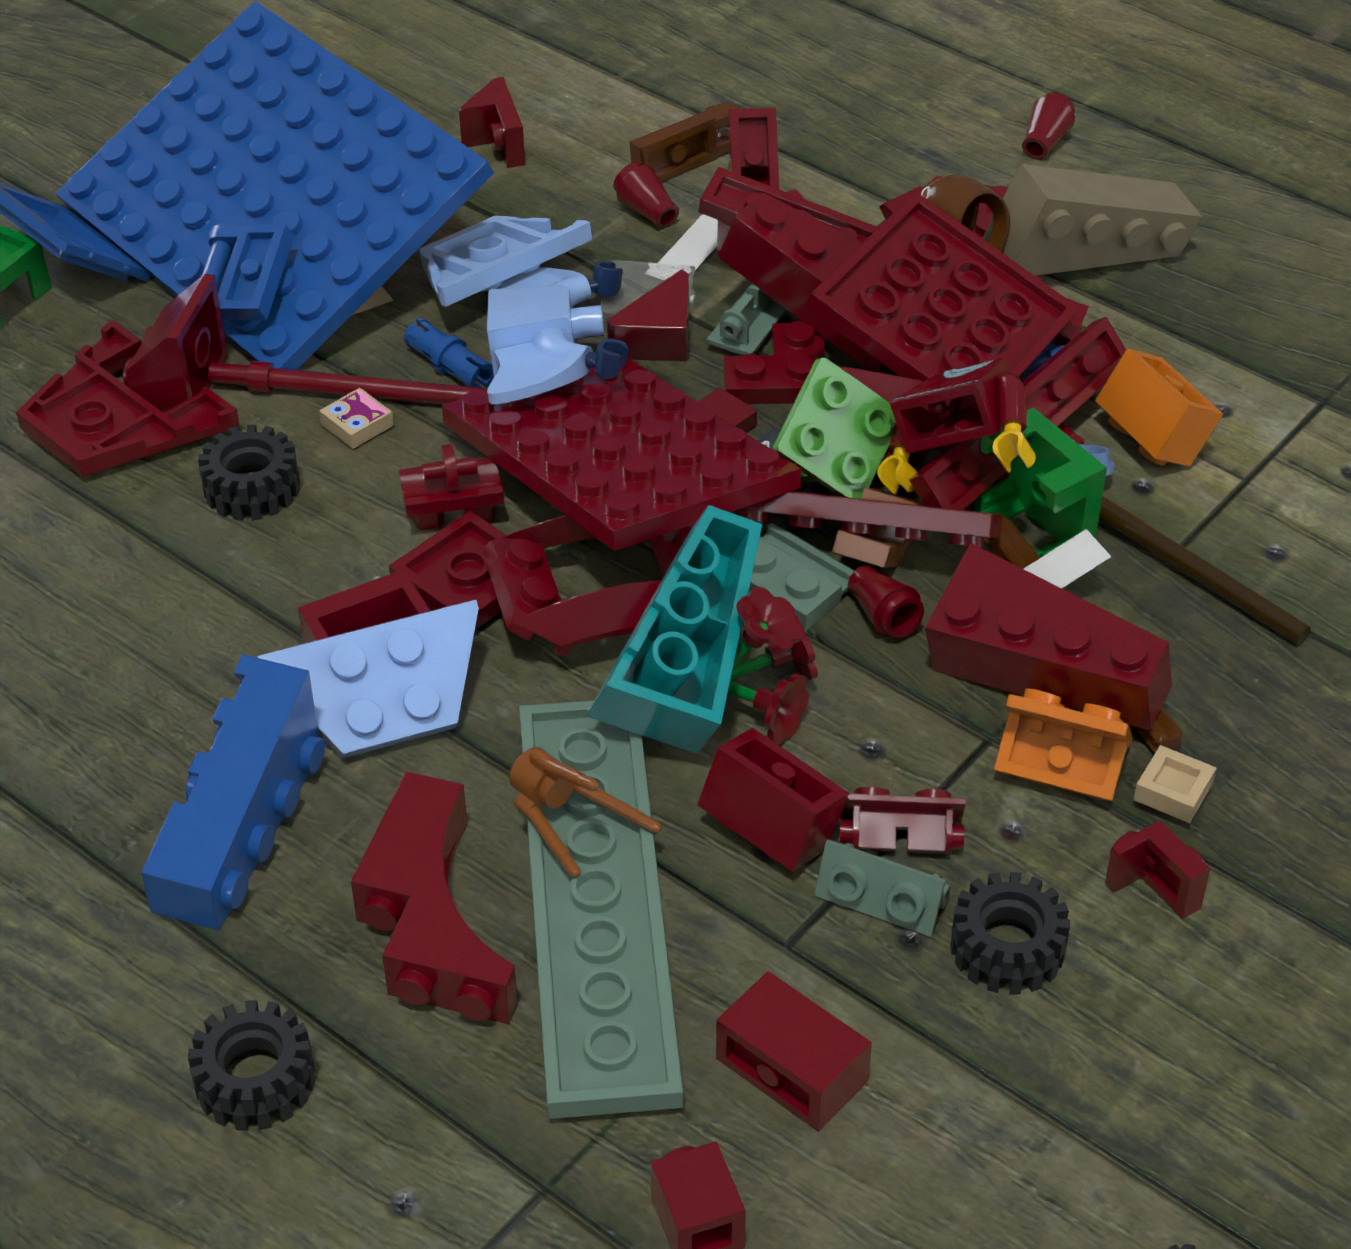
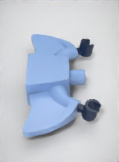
[487,261,628,404]

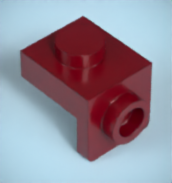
[1105,820,1210,919]

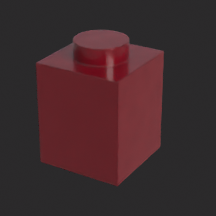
[650,1141,746,1249]

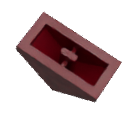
[607,269,689,361]

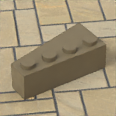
[982,164,1202,276]

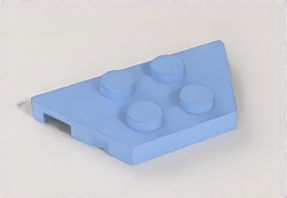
[419,216,592,307]
[257,600,479,759]

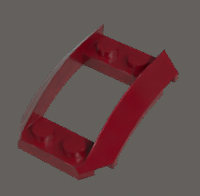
[482,515,742,656]

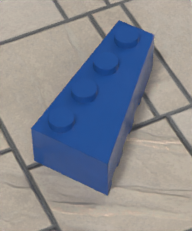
[141,654,325,931]

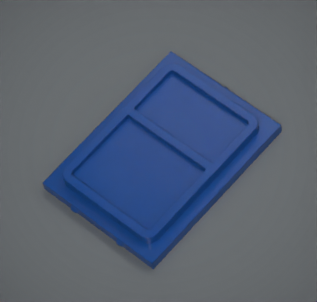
[0,183,152,282]

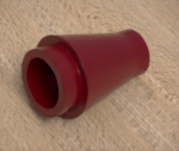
[1022,93,1075,160]
[613,162,679,229]
[847,565,924,638]

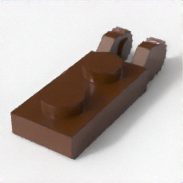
[630,102,739,182]

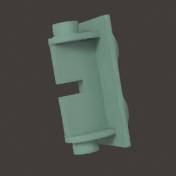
[706,283,788,355]
[814,839,951,937]

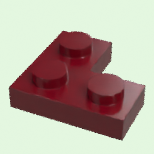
[723,321,826,404]

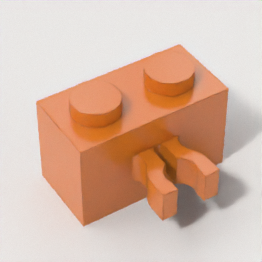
[1095,348,1223,466]

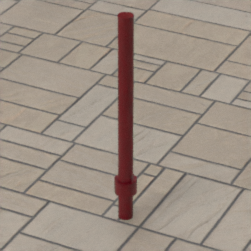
[208,361,487,405]

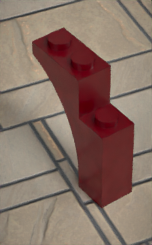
[351,771,518,1025]

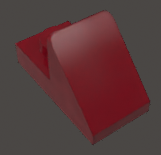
[459,77,525,168]
[728,107,780,190]

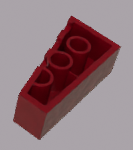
[925,543,1172,731]

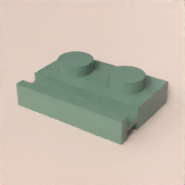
[748,523,854,632]

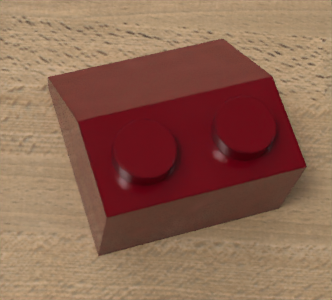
[123,274,228,412]

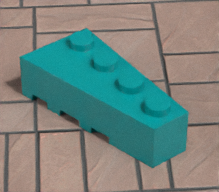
[586,505,762,753]

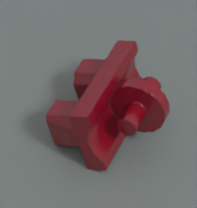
[399,444,504,530]

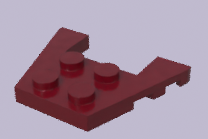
[16,320,240,477]

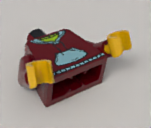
[877,358,1036,495]

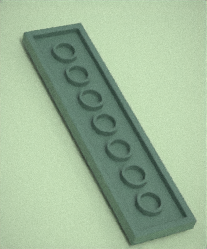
[519,700,683,1119]

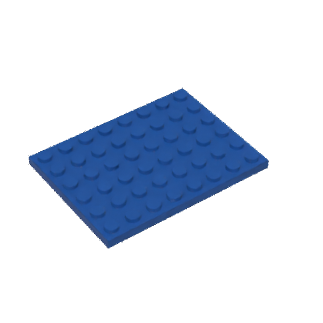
[55,1,494,370]

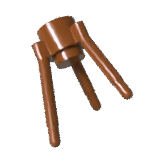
[509,747,662,878]

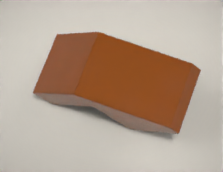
[832,488,925,568]

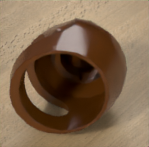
[920,174,1010,252]

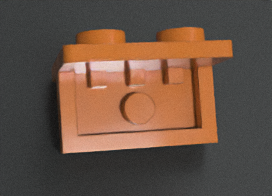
[994,689,1133,803]

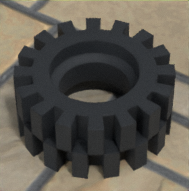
[198,425,300,521]
[950,872,1070,995]
[188,1000,315,1131]

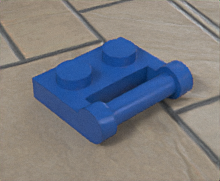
[202,224,294,320]

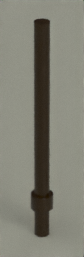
[1099,496,1311,646]

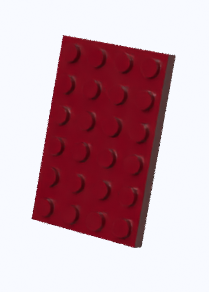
[442,357,801,551]

